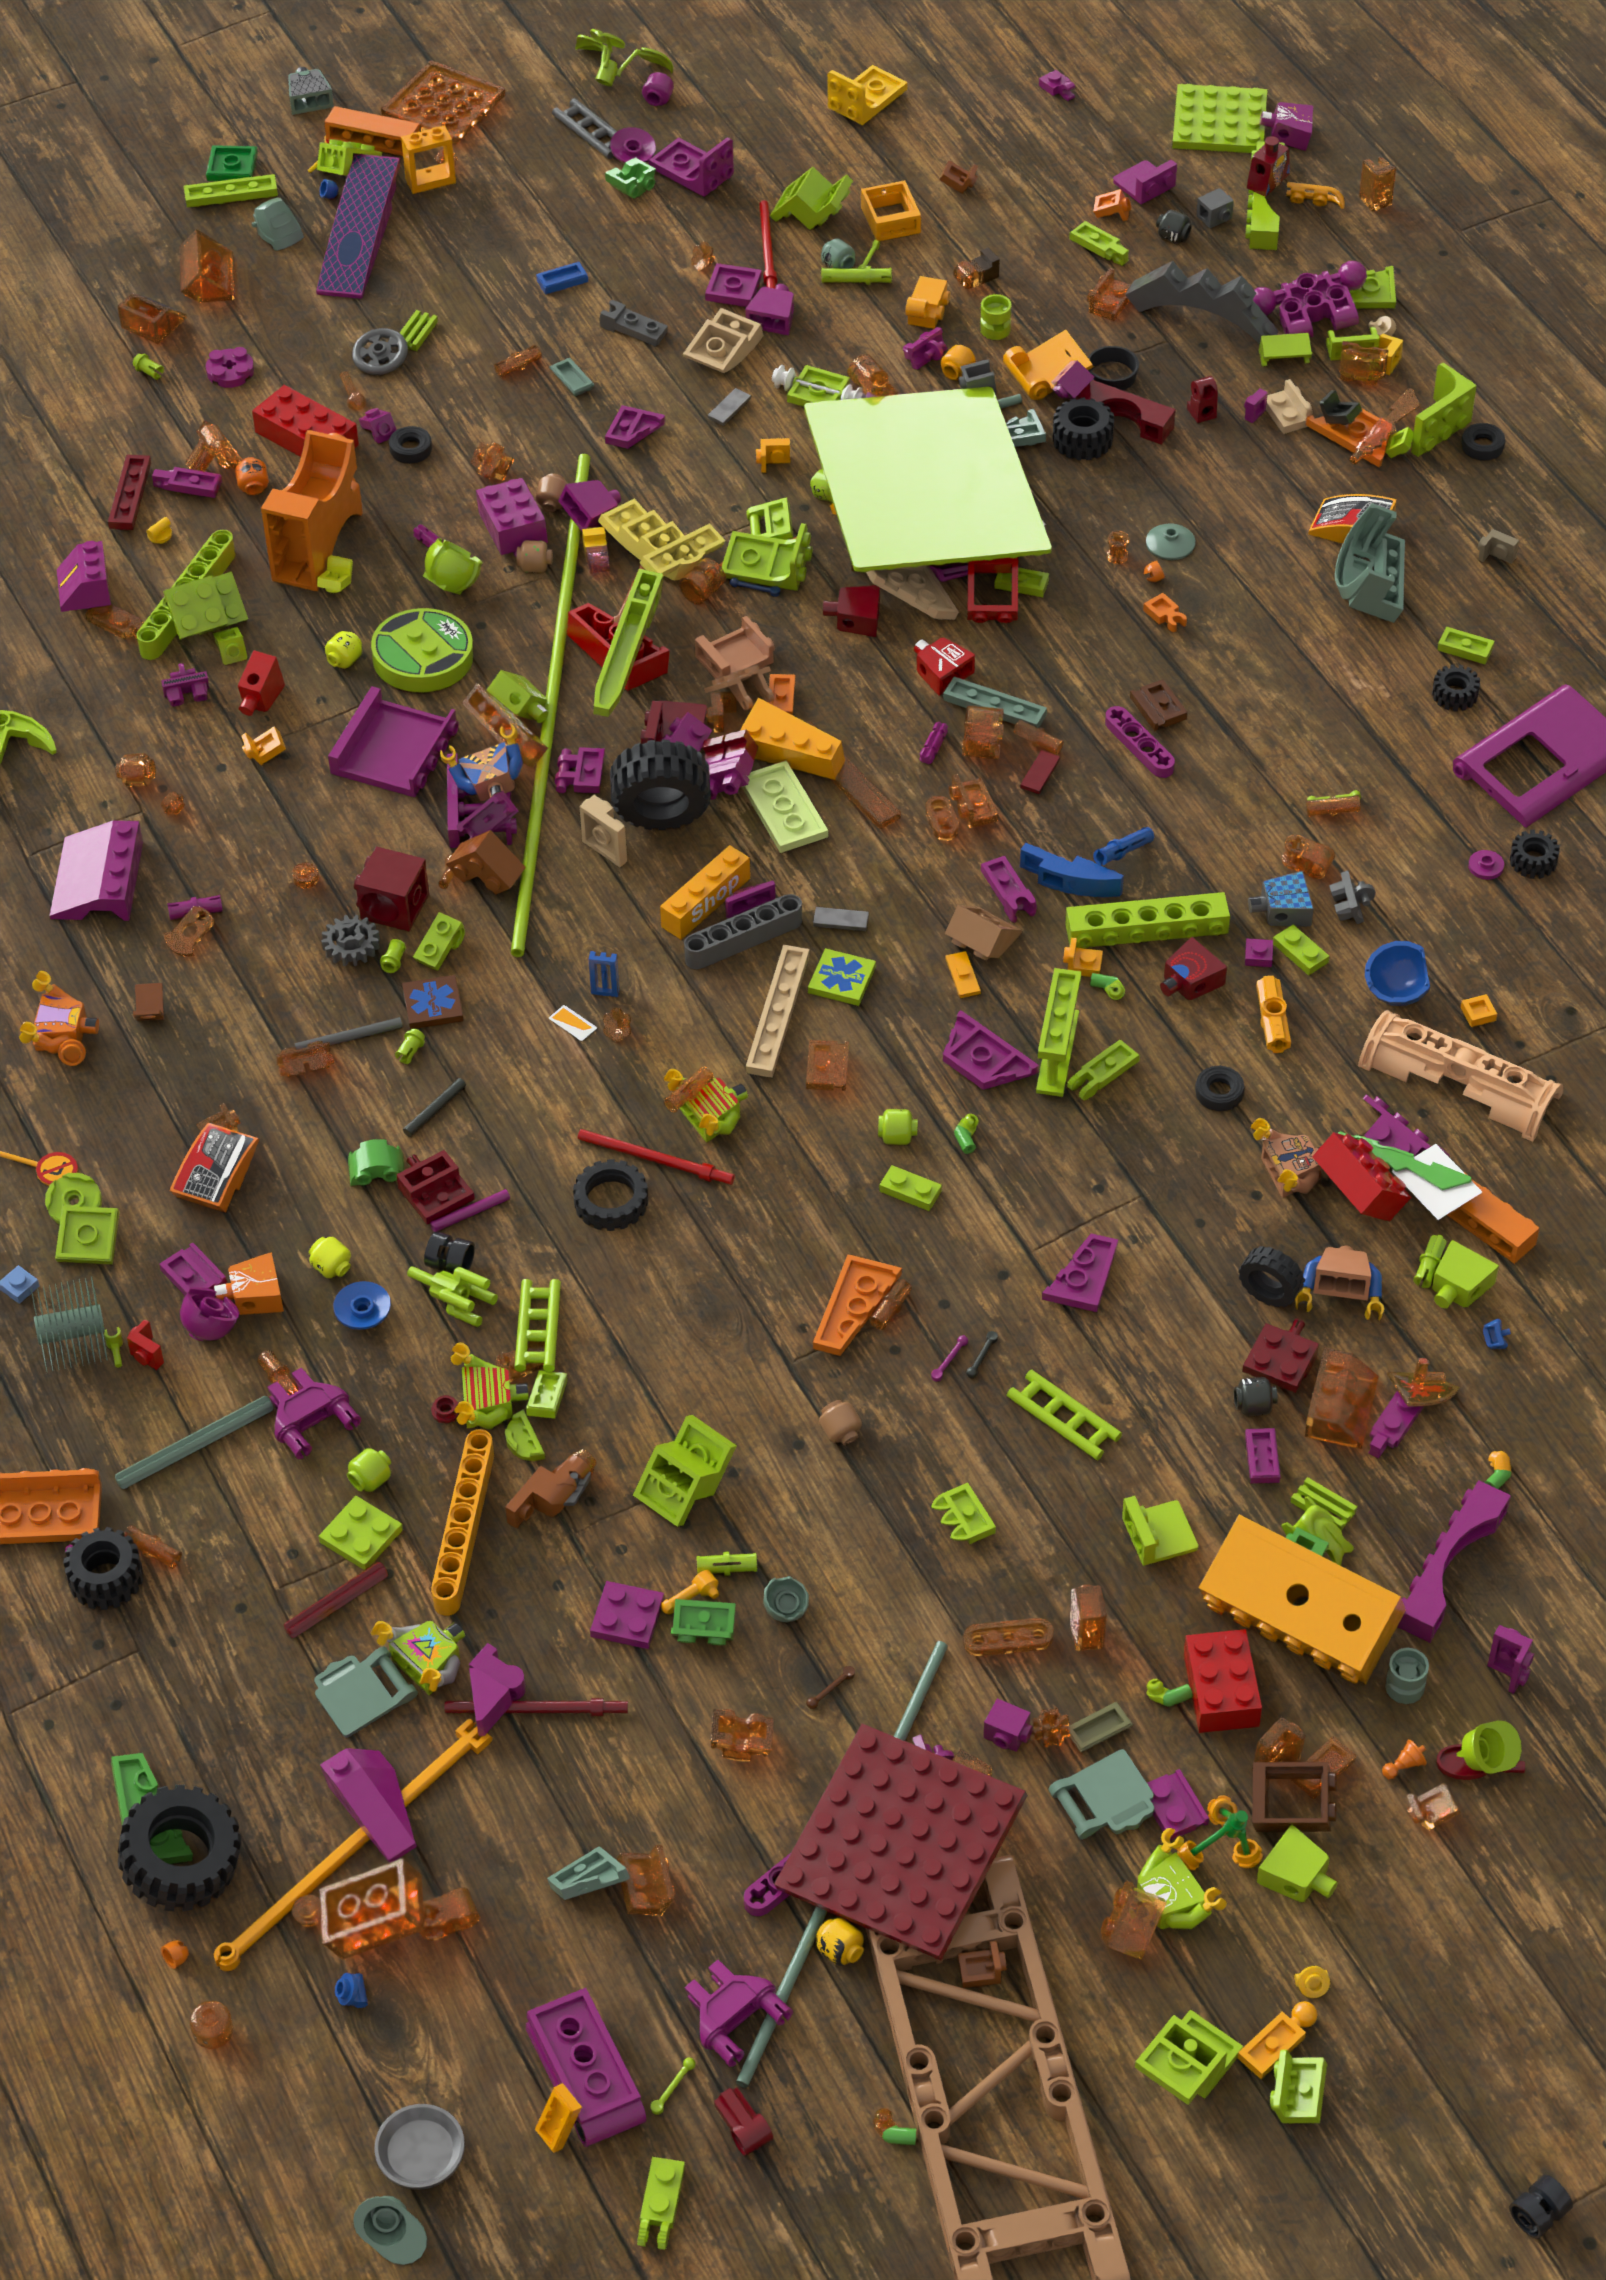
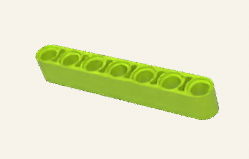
[137,530,236,660]

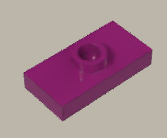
[1245,1428,1280,1484]

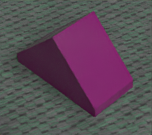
[469,1667,512,1736]

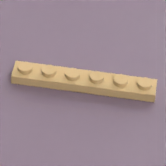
[746,945,810,1078]

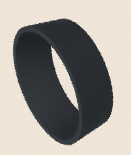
[1088,346,1139,391]

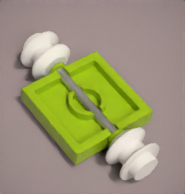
[772,365,865,407]

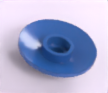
[333,1281,391,1330]

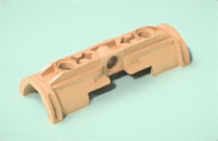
[1358,1010,1564,1142]

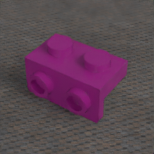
[661,712,712,752]
[1487,1625,1535,1694]

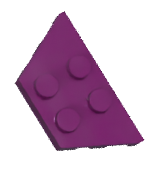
[943,1010,1039,1090]

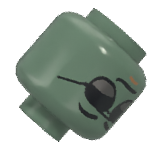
[821,238,855,268]

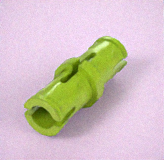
[697,1552,757,1576]

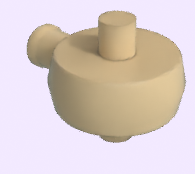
[1368,316,1396,337]

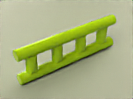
[514,1279,561,1372]
[1007,1369,1122,1460]

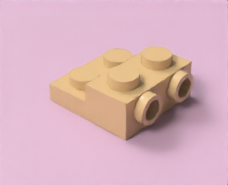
[580,795,627,867]

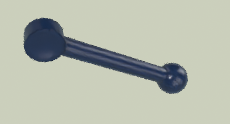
[730,577,780,597]

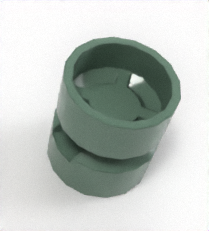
[1385,1648,1429,1704]

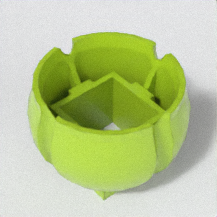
[423,538,483,595]

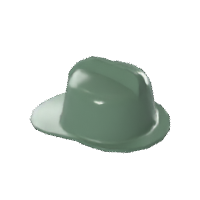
[353,2196,427,2265]

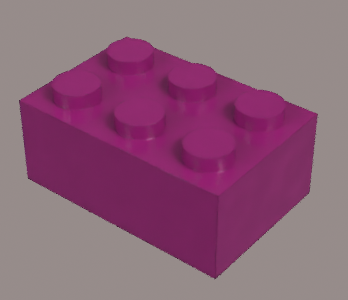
[476,478,548,555]

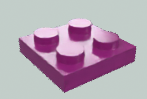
[705,263,762,307]
[590,1581,664,1649]

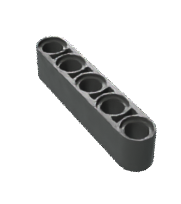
[684,894,802,969]

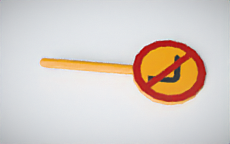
[0,1151,78,1186]

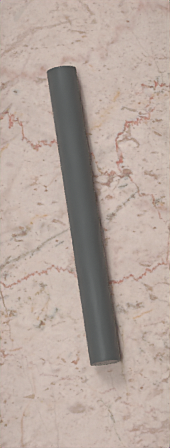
[294,1017,403,1054]

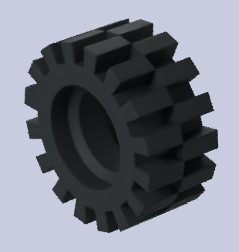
[1432,664,1480,712]
[1510,830,1560,879]

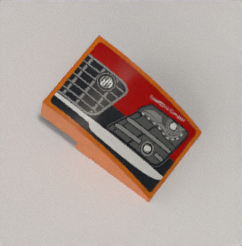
[169,1123,259,1213]

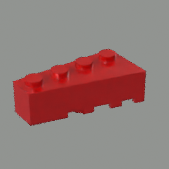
[567,603,670,691]

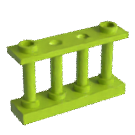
[1036,968,1081,1097]

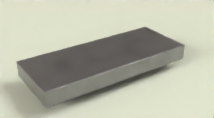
[708,388,751,426]
[813,907,869,931]

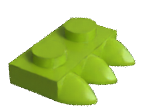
[931,1483,996,1545]

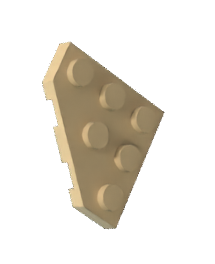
[866,565,959,620]

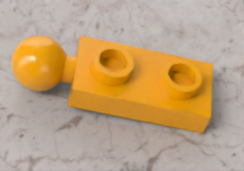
[1238,2001,1317,2080]

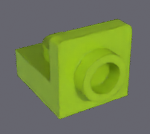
[213,627,248,665]

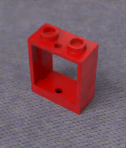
[967,557,1018,623]

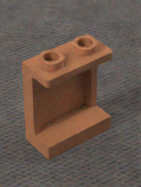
[695,616,775,679]

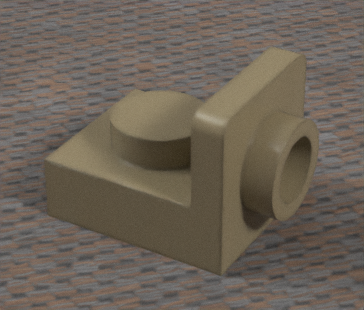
[1477,529,1519,564]

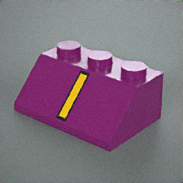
[57,541,111,612]

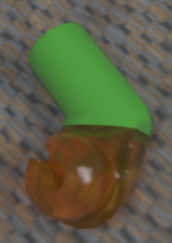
[873,2108,916,2145]

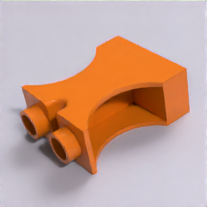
[261,430,363,592]

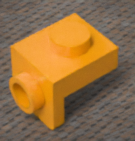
[242,726,286,765]

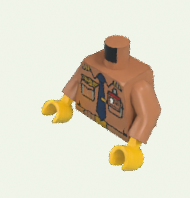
[1251,1118,1322,1198]

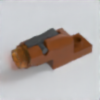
[505,1449,597,1529]

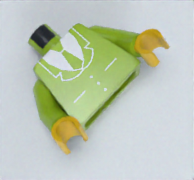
[1128,1828,1226,1929]

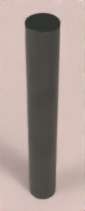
[403,1078,466,1137]

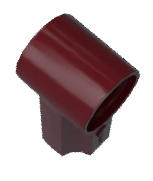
[714,2087,774,2156]

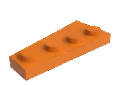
[813,1254,902,1356]

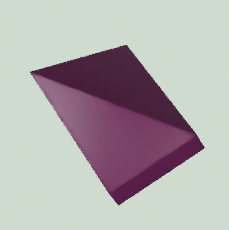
[725,880,776,919]

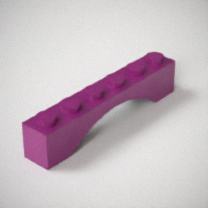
[1397,1480,1511,1643]

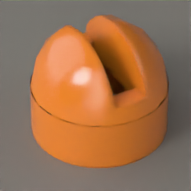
[1144,561,1165,583]
[161,1940,189,1969]

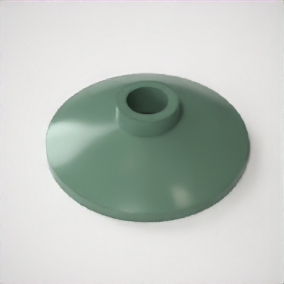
[1146,524,1195,560]

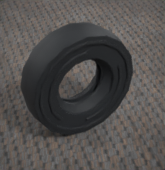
[1461,423,1505,460]
[389,426,432,464]
[1195,1065,1245,1111]

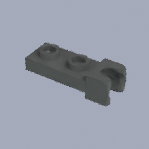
[600,300,668,347]

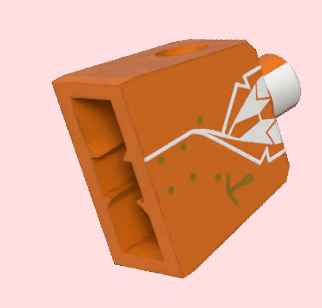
[214,1252,284,1315]

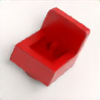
[127,1320,164,1370]

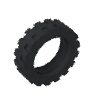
[573,1159,648,1231]

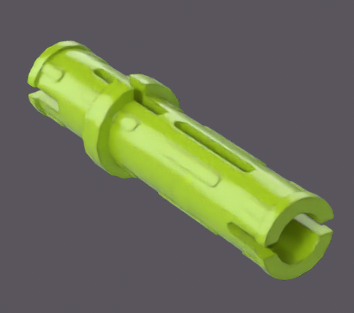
[821,266,892,285]

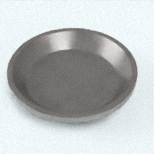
[374,2104,465,2190]

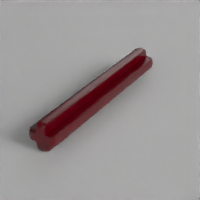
[284,1562,388,1638]

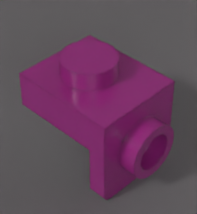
[359,408,396,443]

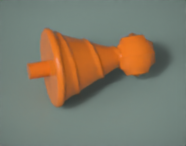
[1382,1739,1427,1780]

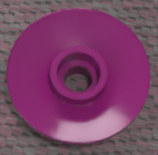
[610,127,656,163]

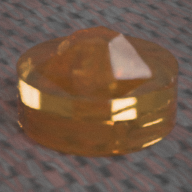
[292,862,319,888]

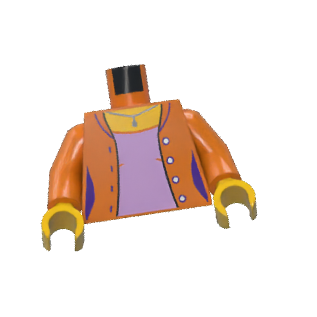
[19,971,99,1054]

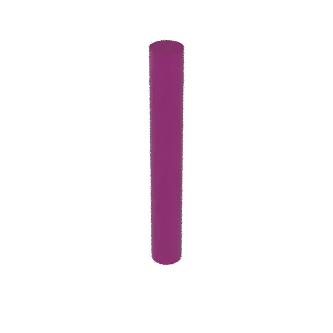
[430,1189,510,1232]

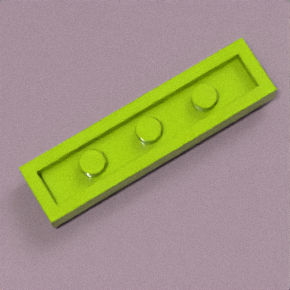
[184,174,278,207]

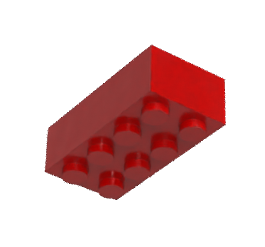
[252,385,359,457]

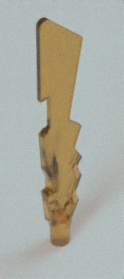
[1349,388,1420,465]

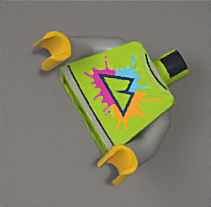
[371,1621,465,1695]

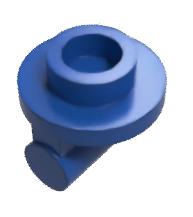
[335,1973,368,2008]

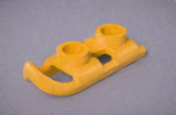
[1286,182,1345,209]

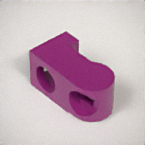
[469,1643,526,1701]

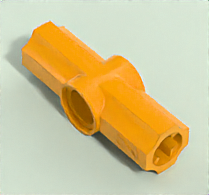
[1256,975,1291,1053]

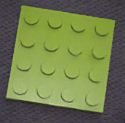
[1172,84,1267,153]

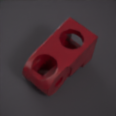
[1187,376,1218,424]

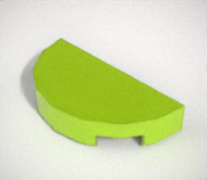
[505,1410,545,1461]

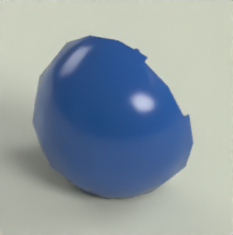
[1365,941,1430,1006]

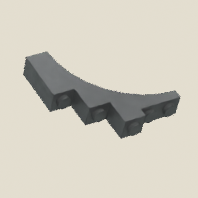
[1125,261,1279,345]

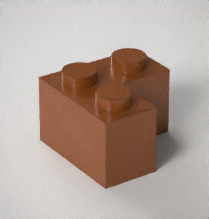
[446,830,526,895]

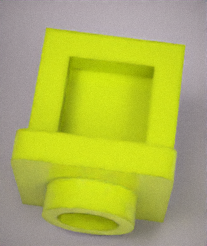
[317,555,353,593]

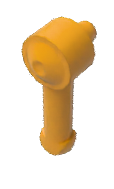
[661,1570,719,1615]

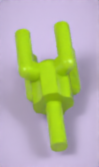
[407,1266,498,1327]

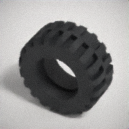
[610,739,711,830]
[118,1784,241,1911]

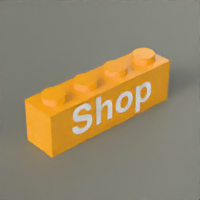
[660,845,750,940]

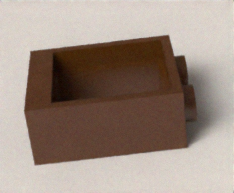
[1252,1762,1337,1832]

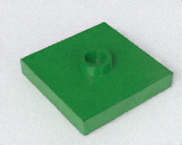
[206,145,258,181]

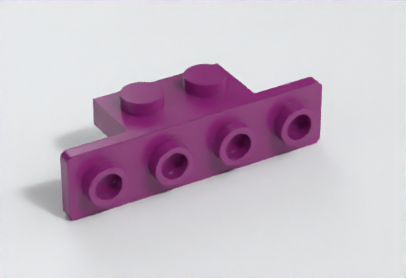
[1363,1094,1450,1157]

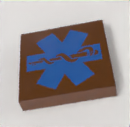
[402,975,464,1029]

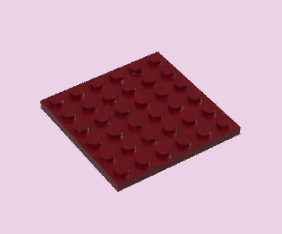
[774,1724,1027,1961]

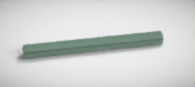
[115,1396,273,1489]

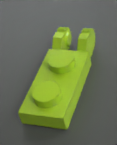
[1067,1040,1140,1101]
[637,2157,685,2250]

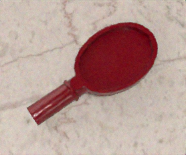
[1436,1744,1525,1780]

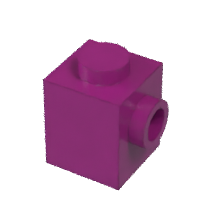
[983,1698,1033,1752]

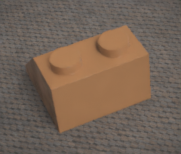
[944,905,1022,960]

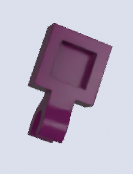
[1039,70,1075,101]

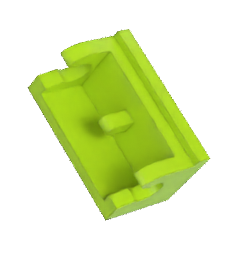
[1326,327,1380,360]
[1259,333,1312,366]

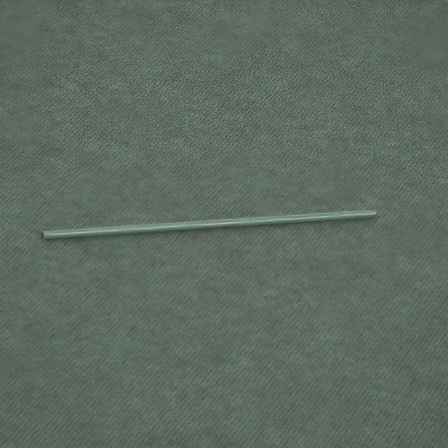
[736,1641,948,2088]

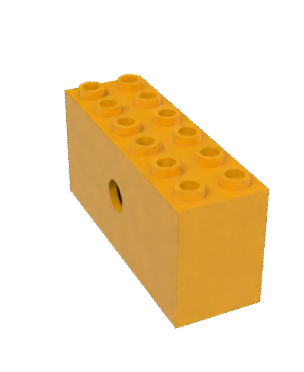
[1199,1514,1406,1684]

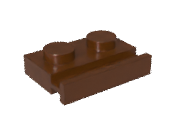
[1130,679,1188,731]

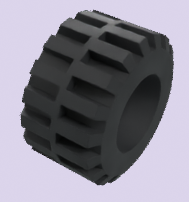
[1053,398,1114,461]
[64,1527,143,1610]

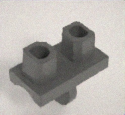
[1329,871,1376,924]

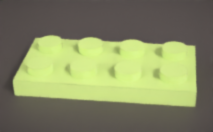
[742,760,828,853]

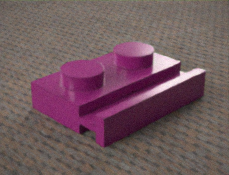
[159,1242,227,1296]
[1147,1769,1209,1841]

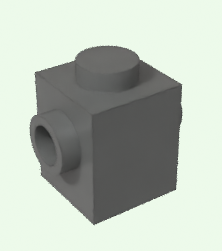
[1196,188,1234,228]

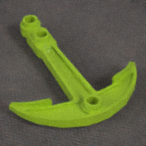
[0,710,57,765]

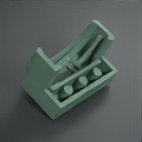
[1335,503,1405,623]

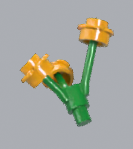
[1177,1795,1263,1871]

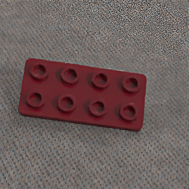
[640,701,707,744]

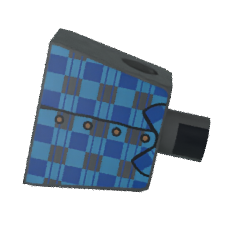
[1248,871,1314,927]

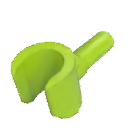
[104,1327,123,1368]

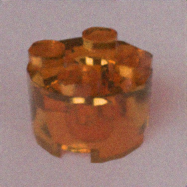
[962,705,1004,759]

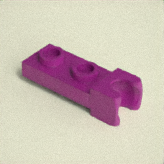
[981,856,1037,923]

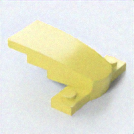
[598,499,725,581]

